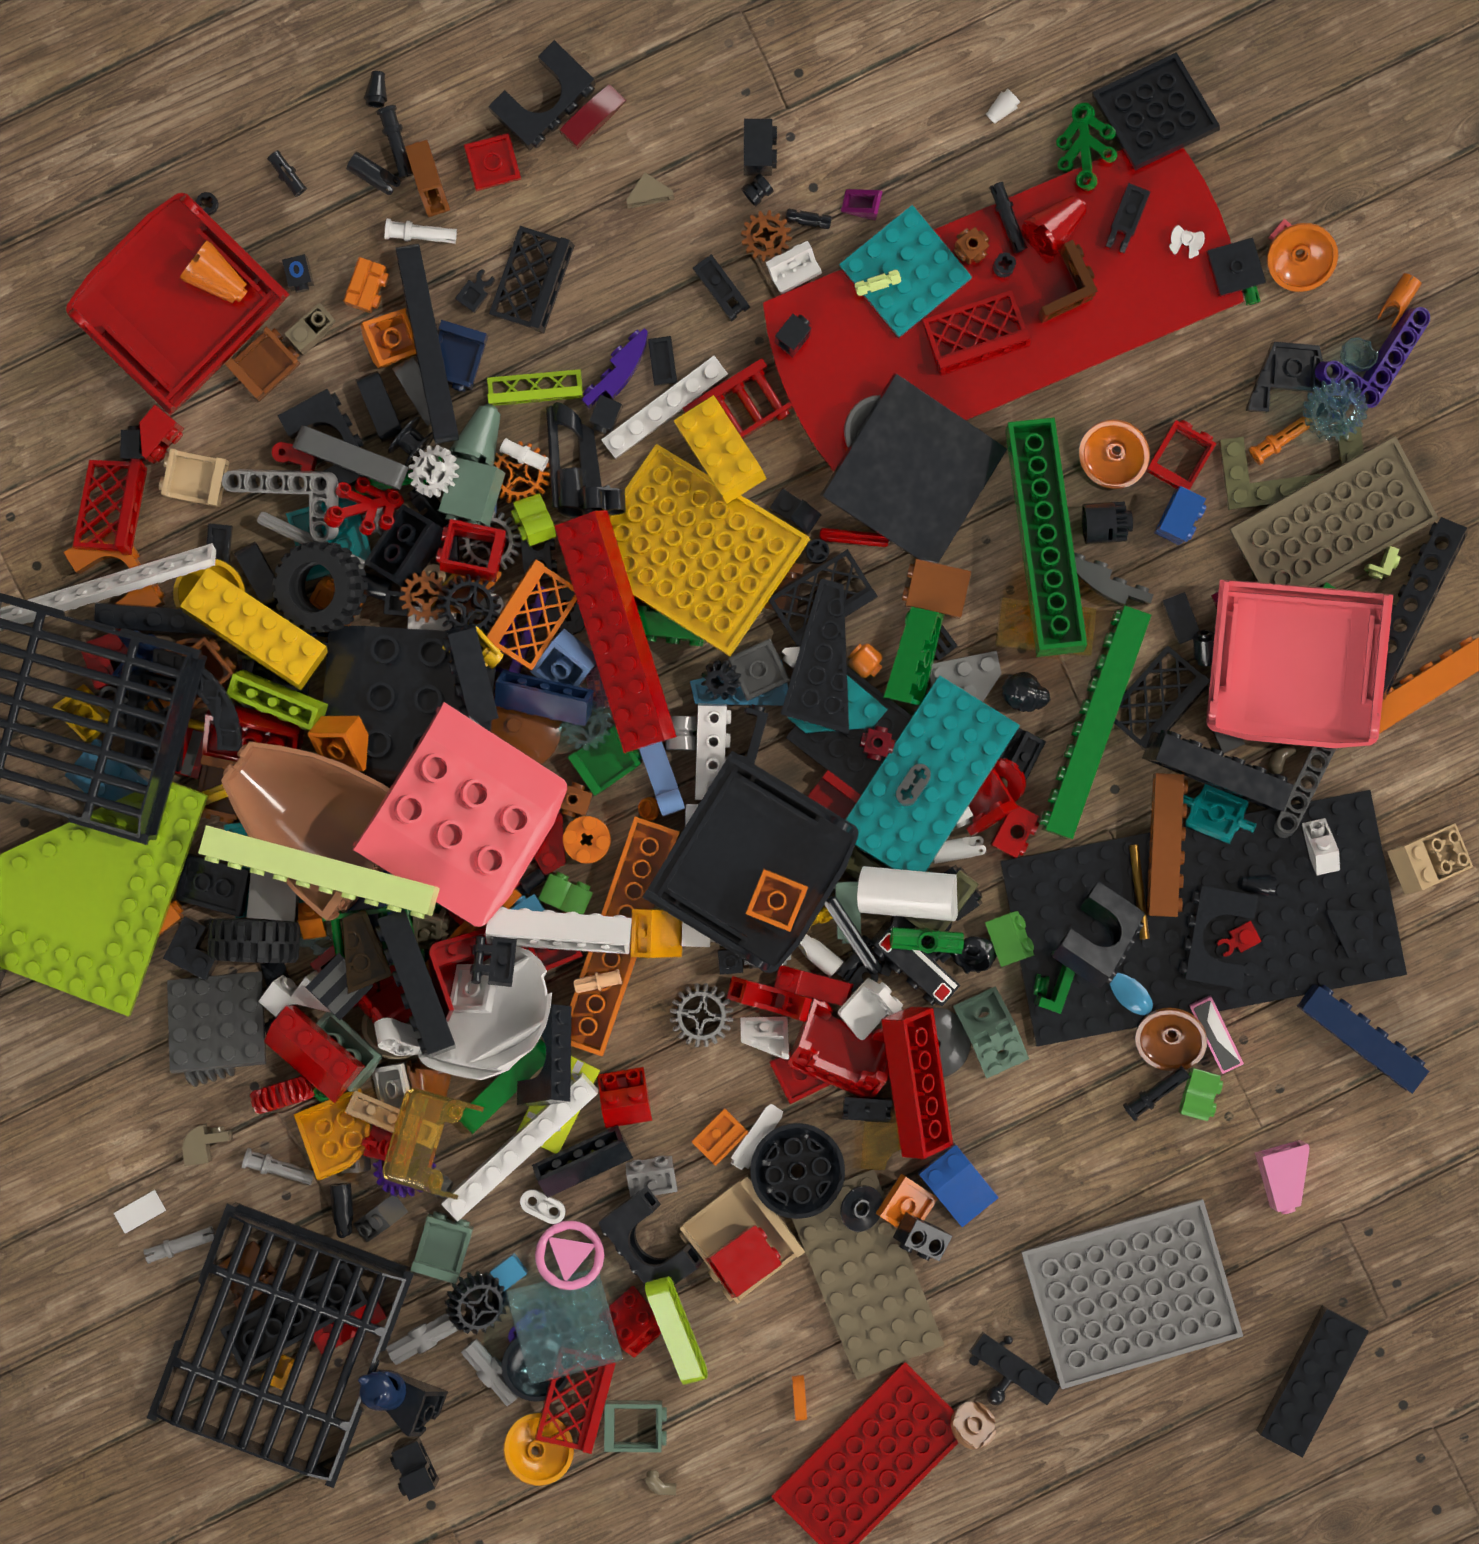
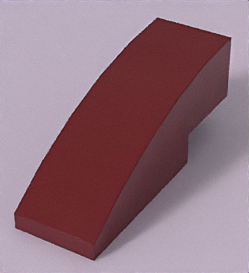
[560,84,626,150]

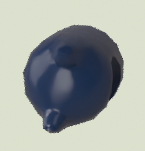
[358,1371,406,1411]

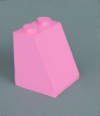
[1255,1140,1310,1214]

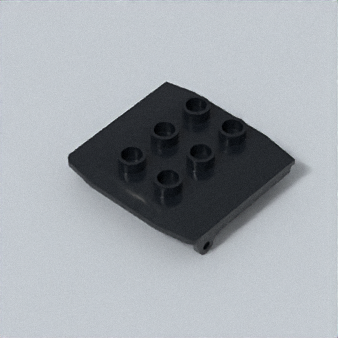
[323,625,496,786]
[643,751,858,973]

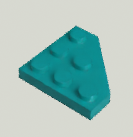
[788,675,888,733]

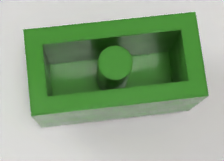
[985,911,1034,967]

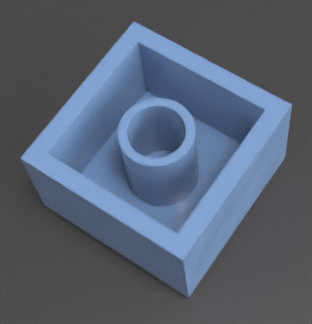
[530,629,596,687]

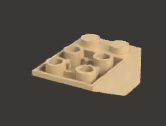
[1387,823,1473,895]

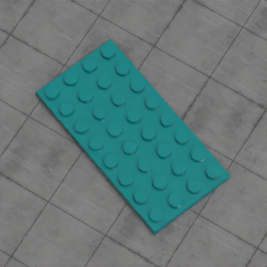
[846,675,1020,872]

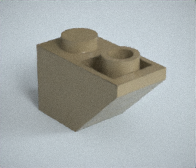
[284,303,336,356]

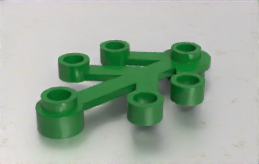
[1056,103,1117,191]

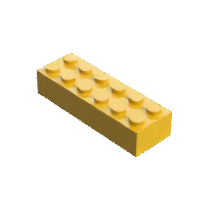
[180,568,328,690]

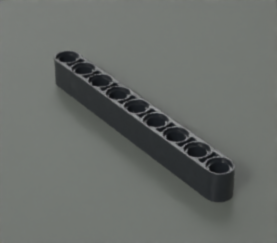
[396,243,459,444]

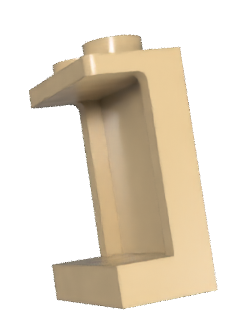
[159,448,229,508]

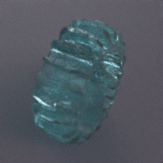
[1303,378,1368,442]

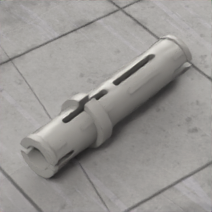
[143,1226,215,1264]

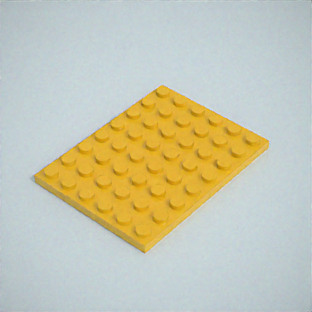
[609,444,810,656]

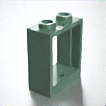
[604,1400,667,1452]

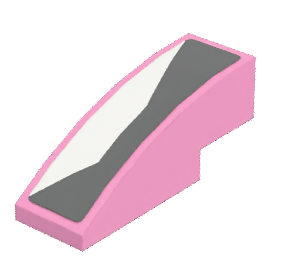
[1189,995,1244,1074]

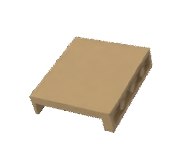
[679,1174,805,1304]

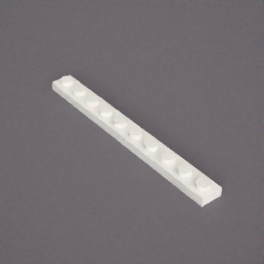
[0,543,216,631]

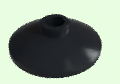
[840,1185,883,1232]

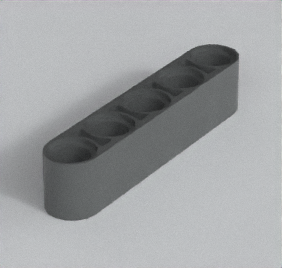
[293,425,409,490]
[1274,746,1336,838]

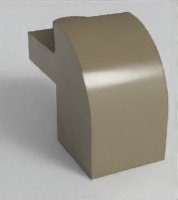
[182,1123,233,1166]

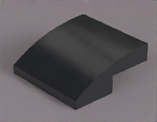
[1000,728,1046,780]

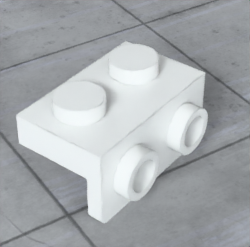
[766,241,822,294]

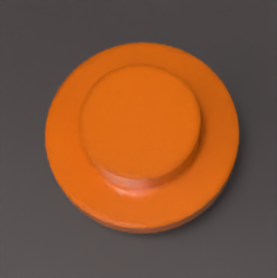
[638,797,660,821]

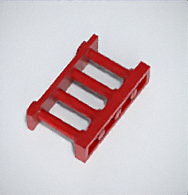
[682,358,792,439]

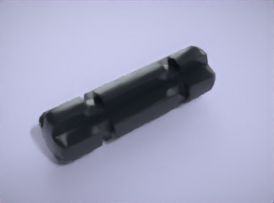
[785,208,832,229]

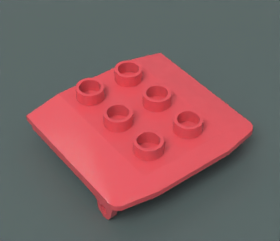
[1206,580,1393,748]
[352,702,567,927]

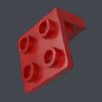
[966,768,1018,836]
[599,1286,662,1358]

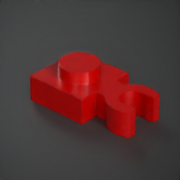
[1216,920,1262,957]

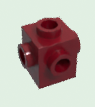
[860,725,895,761]

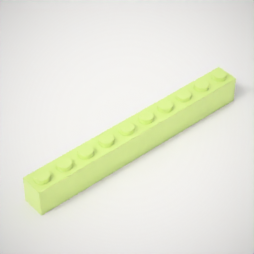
[198,825,440,919]

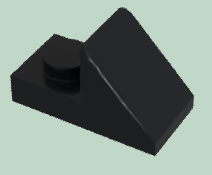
[770,488,822,534]

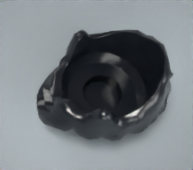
[1001,672,1050,712]
[950,936,997,974]

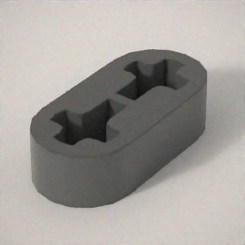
[896,764,931,806]

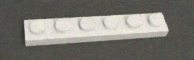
[602,356,728,459]

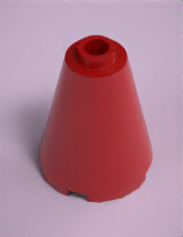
[1022,195,1087,258]

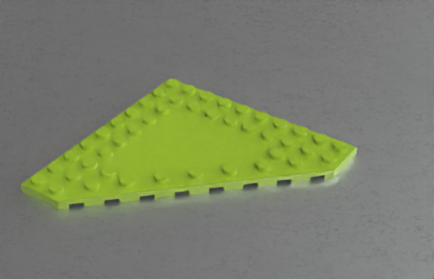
[0,781,209,1017]

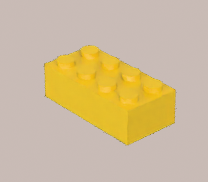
[674,395,767,504]

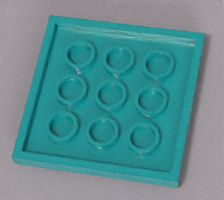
[839,205,972,338]

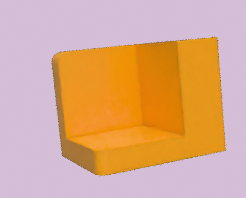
[260,1354,295,1390]

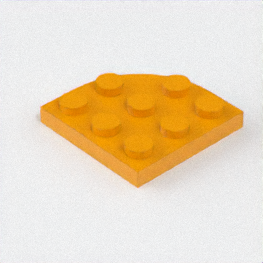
[294,1088,372,1181]

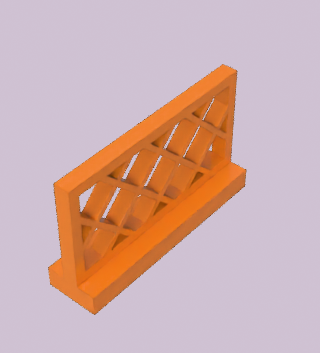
[486,559,577,671]

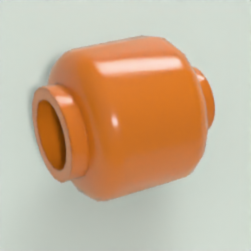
[848,643,883,678]

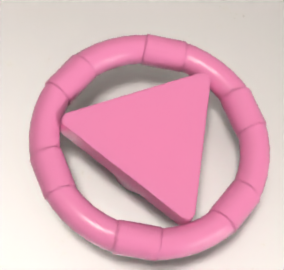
[535,1221,605,1290]

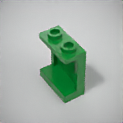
[568,725,642,796]
[1034,951,1075,1014]

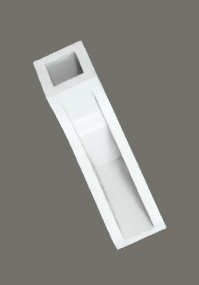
[258,970,331,1017]

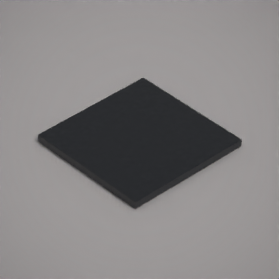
[820,373,1007,564]

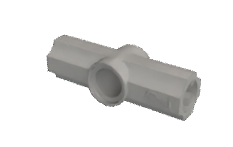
[386,1314,458,1365]
[461,1338,518,1406]

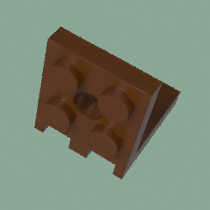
[1038,240,1098,323]

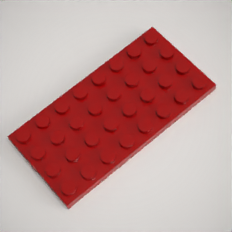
[771,1361,959,1544]

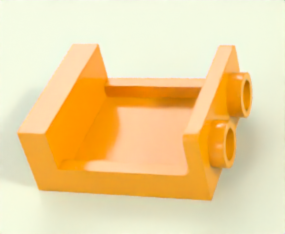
[631,909,682,958]

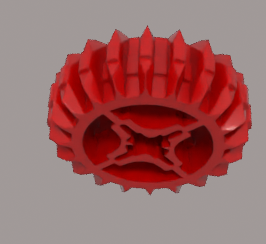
[250,1076,315,1114]

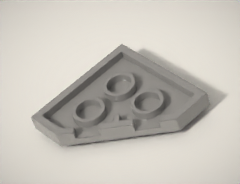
[930,651,1001,702]

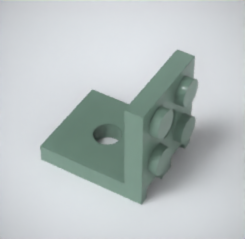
[953,986,1029,1079]

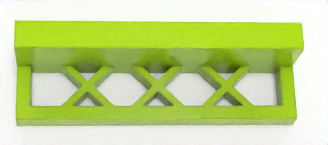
[487,369,583,406]

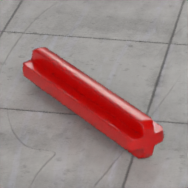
[819,528,889,547]

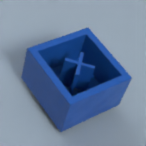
[1154,486,1207,545]

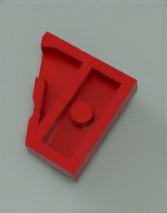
[534,812,566,876]

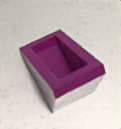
[841,189,883,221]

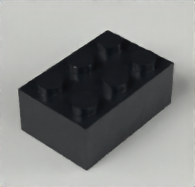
[365,504,443,591]

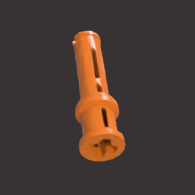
[1249,412,1317,465]

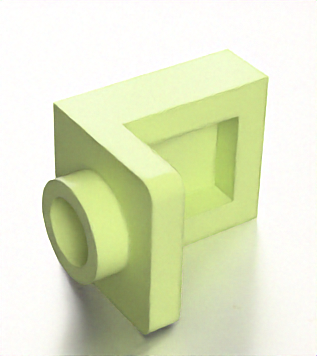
[1364,546,1400,580]

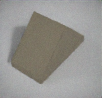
[626,172,674,209]

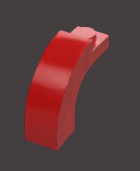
[726,976,812,1022]

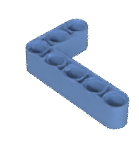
[639,742,686,817]

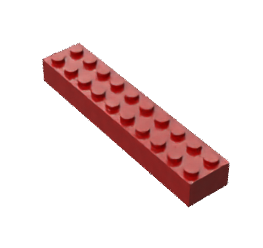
[554,510,677,753]

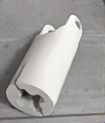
[934,836,986,864]
[798,934,844,977]

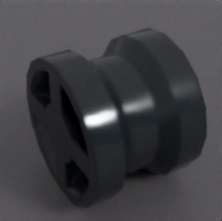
[806,539,829,564]

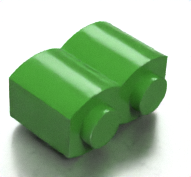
[539,871,593,915]
[1178,1067,1223,1121]

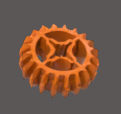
[492,441,550,504]

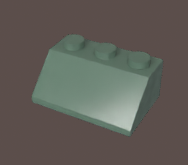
[316,1012,382,1092]

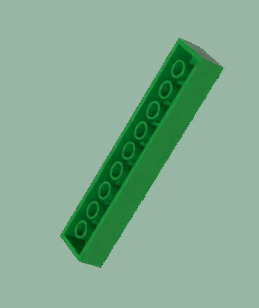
[1005,417,1087,657]
[1040,605,1152,839]

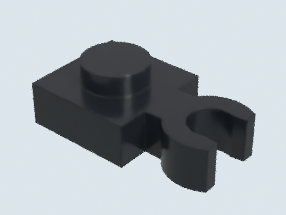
[455,269,495,314]

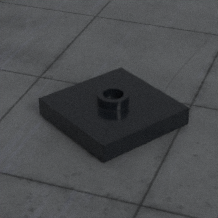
[1207,237,1266,297]

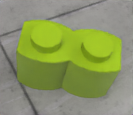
[511,493,556,546]

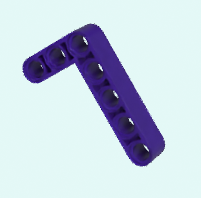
[1315,307,1430,408]

